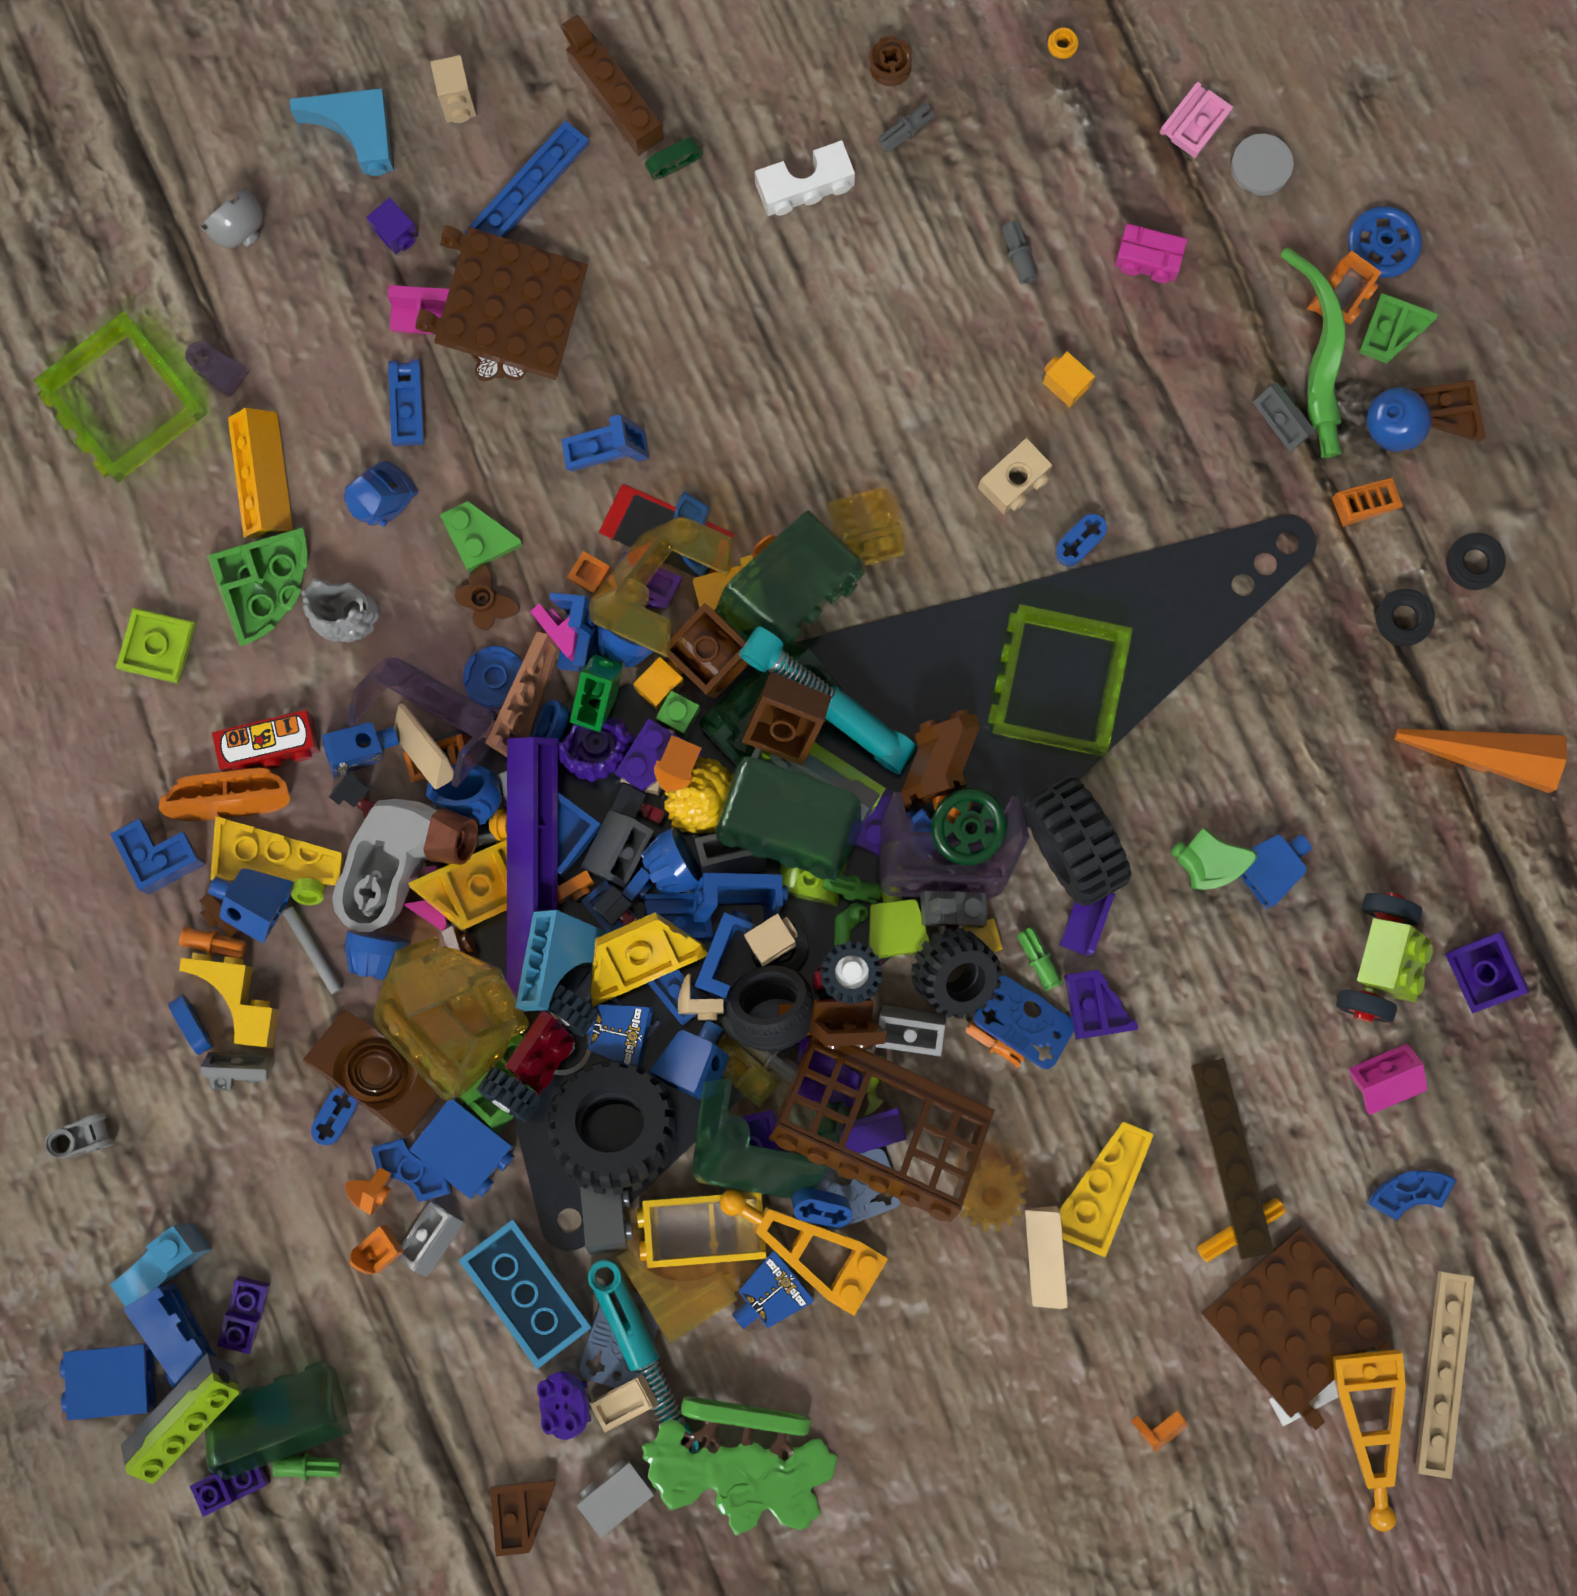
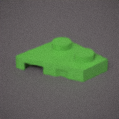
[1358,293,1438,364]
[440,501,523,573]

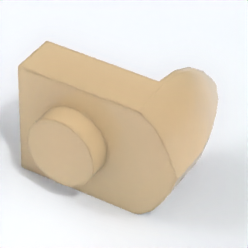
[678,974,724,1020]

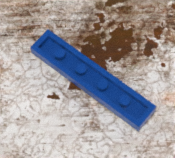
[463,120,589,238]
[580,880,702,1026]

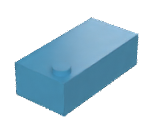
[458,1219,592,1369]

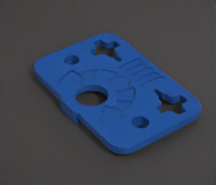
[974,975,1074,1070]

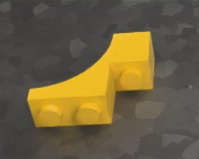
[179,953,279,1048]

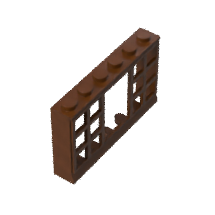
[769,1034,995,1223]

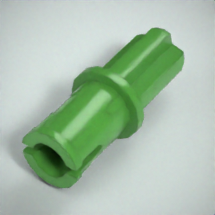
[822,873,882,904]
[1017,927,1064,991]
[273,1453,342,1481]

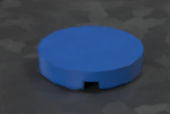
[463,646,523,710]

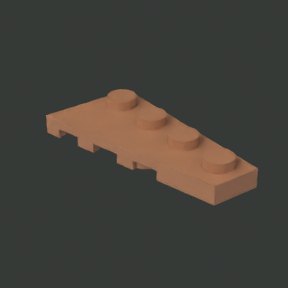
[485,632,559,757]

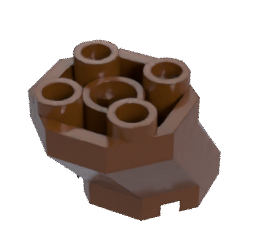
[900,709,980,809]

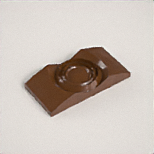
[303,1009,447,1139]

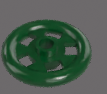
[931,788,1007,865]

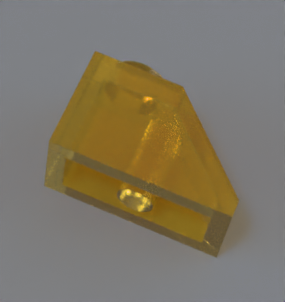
[716,1035,780,1107]

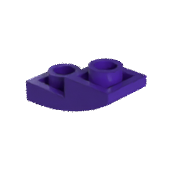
[217,1276,270,1354]
[190,1453,270,1517]

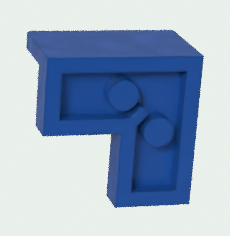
[549,593,603,672]
[558,793,601,879]
[110,819,206,894]

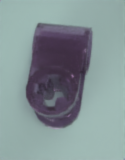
[185,341,249,398]

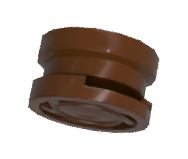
[869,36,912,86]

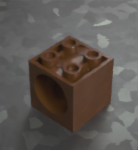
[660,603,749,700]

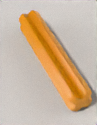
[1197,1198,1286,1262]

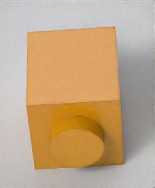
[1043,351,1095,407]
[633,657,684,711]

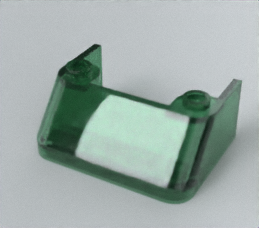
[692,1079,845,1199]

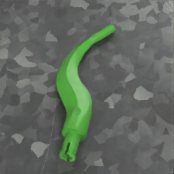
[1281,247,1345,458]

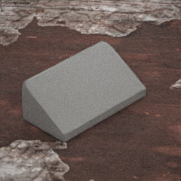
[398,1200,464,1277]

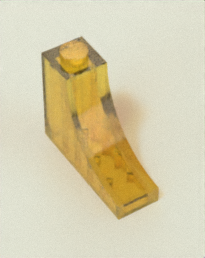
[617,1250,739,1343]

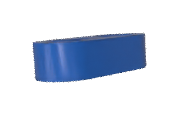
[1055,514,1107,567]
[168,994,214,1055]
[311,1088,359,1145]
[791,1188,853,1228]

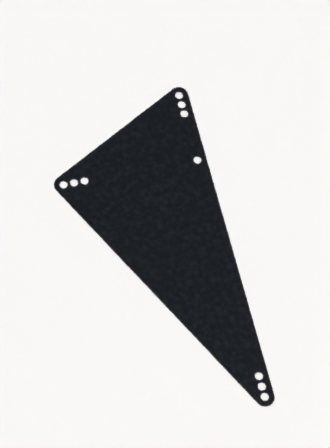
[434,515,1316,1251]

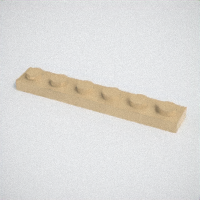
[1415,1271,1474,1479]

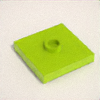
[116,607,197,685]

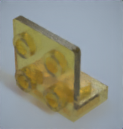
[826,487,905,571]

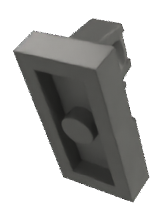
[1253,382,1315,452]
[920,891,987,928]
[200,1052,274,1091]

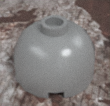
[200,187,264,248]

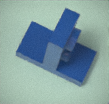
[561,414,649,472]

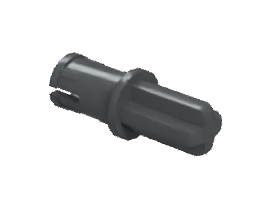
[878,102,935,152]
[1002,221,1039,284]

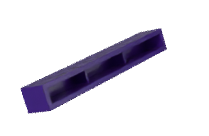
[507,737,558,1000]

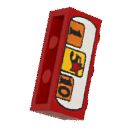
[212,710,320,772]

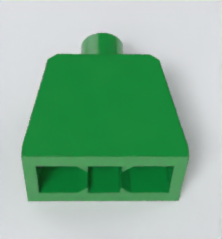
[570,655,624,732]

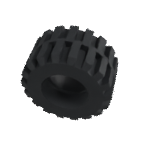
[911,928,1002,1019]

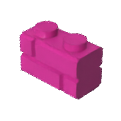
[1114,223,1187,283]

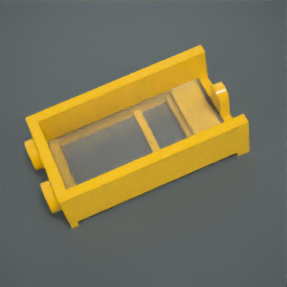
[637,1191,767,1268]

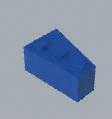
[123,1283,217,1388]

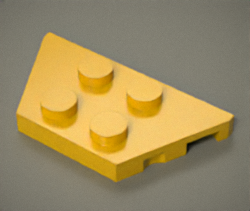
[408,839,507,930]
[589,912,708,1007]

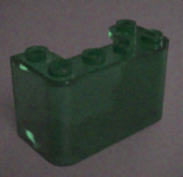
[715,510,865,653]

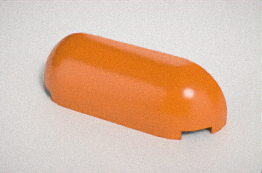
[159,768,290,821]

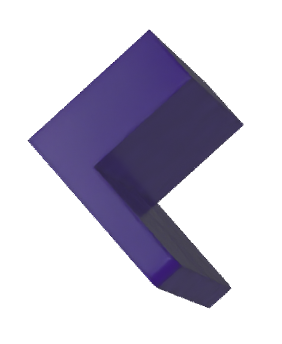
[1059,893,1115,957]
[835,1107,907,1154]

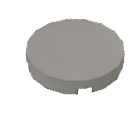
[1230,133,1294,196]

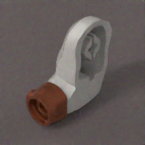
[332,799,478,932]

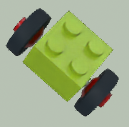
[1336,892,1433,1023]

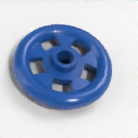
[1348,206,1422,278]

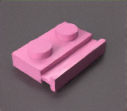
[1160,81,1234,159]

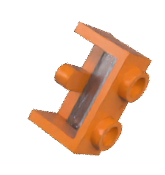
[1306,250,1381,325]

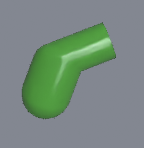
[834,903,868,946]

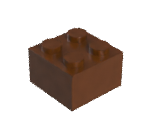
[742,672,831,766]

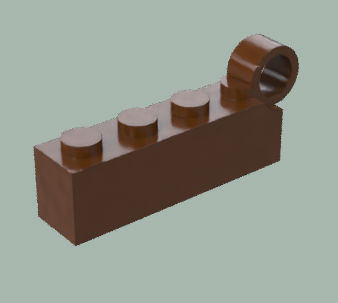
[561,14,663,156]

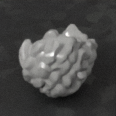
[301,578,381,643]

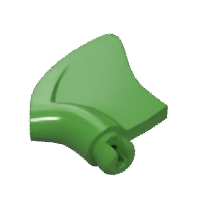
[1171,827,1258,890]

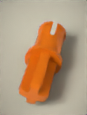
[179,926,246,959]
[965,1018,1025,1068]

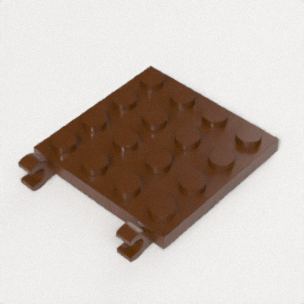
[415,225,588,380]
[1201,1227,1395,1431]

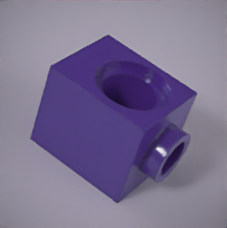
[366,197,419,255]

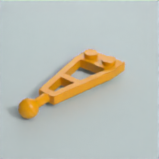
[720,1189,888,1316]
[1333,1349,1406,1532]

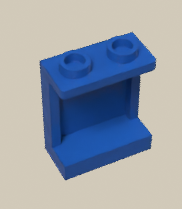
[693,873,788,922]
[695,910,755,1002]
[409,1097,515,1199]
[60,1343,156,1420]

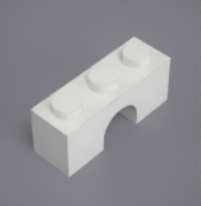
[755,140,855,216]

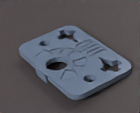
[797,1148,901,1231]
[579,1290,664,1388]

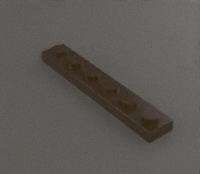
[1191,1058,1274,1260]

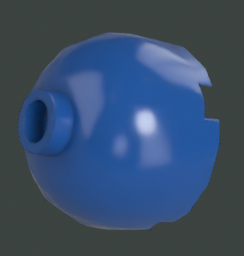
[1366,387,1432,452]

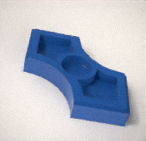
[371,1138,452,1202]

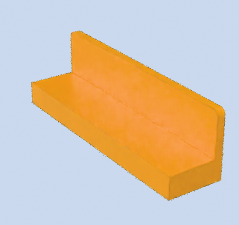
[228,408,293,539]

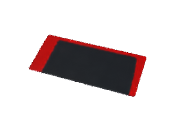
[599,484,734,577]

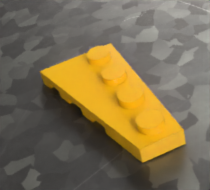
[210,816,344,886]
[1060,1122,1154,1258]

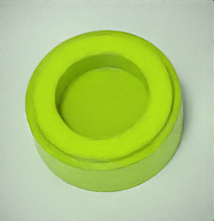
[291,878,325,905]

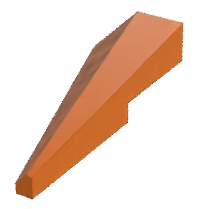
[1394,729,1567,793]

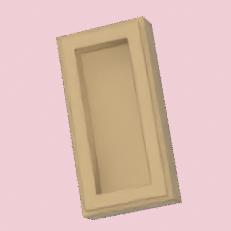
[589,1374,659,1433]

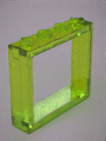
[33,311,207,483]
[988,604,1133,757]

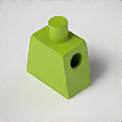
[868,883,930,958]

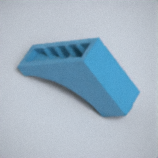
[289,88,394,176]
[515,910,609,1011]
[110,1223,212,1307]

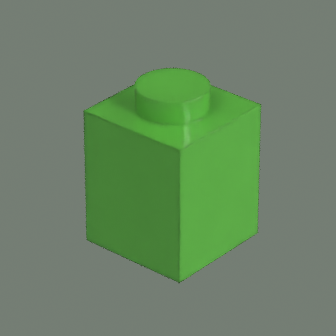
[655,691,701,740]

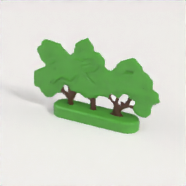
[642,1396,837,1536]

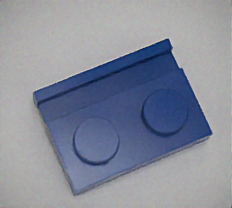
[643,892,713,941]

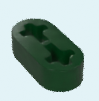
[644,137,703,180]

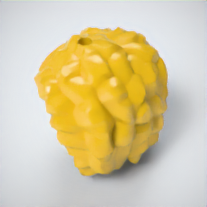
[664,756,736,834]

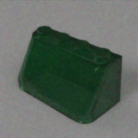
[715,757,862,881]
[205,1362,353,1480]

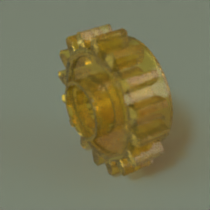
[954,1160,1027,1232]

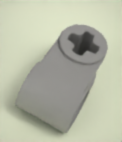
[45,1112,115,1159]

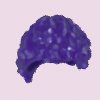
[558,717,634,782]

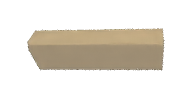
[394,703,456,789]
[1024,1206,1068,1309]

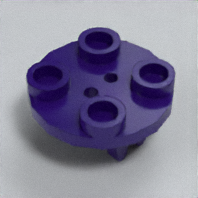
[537,1371,591,1440]

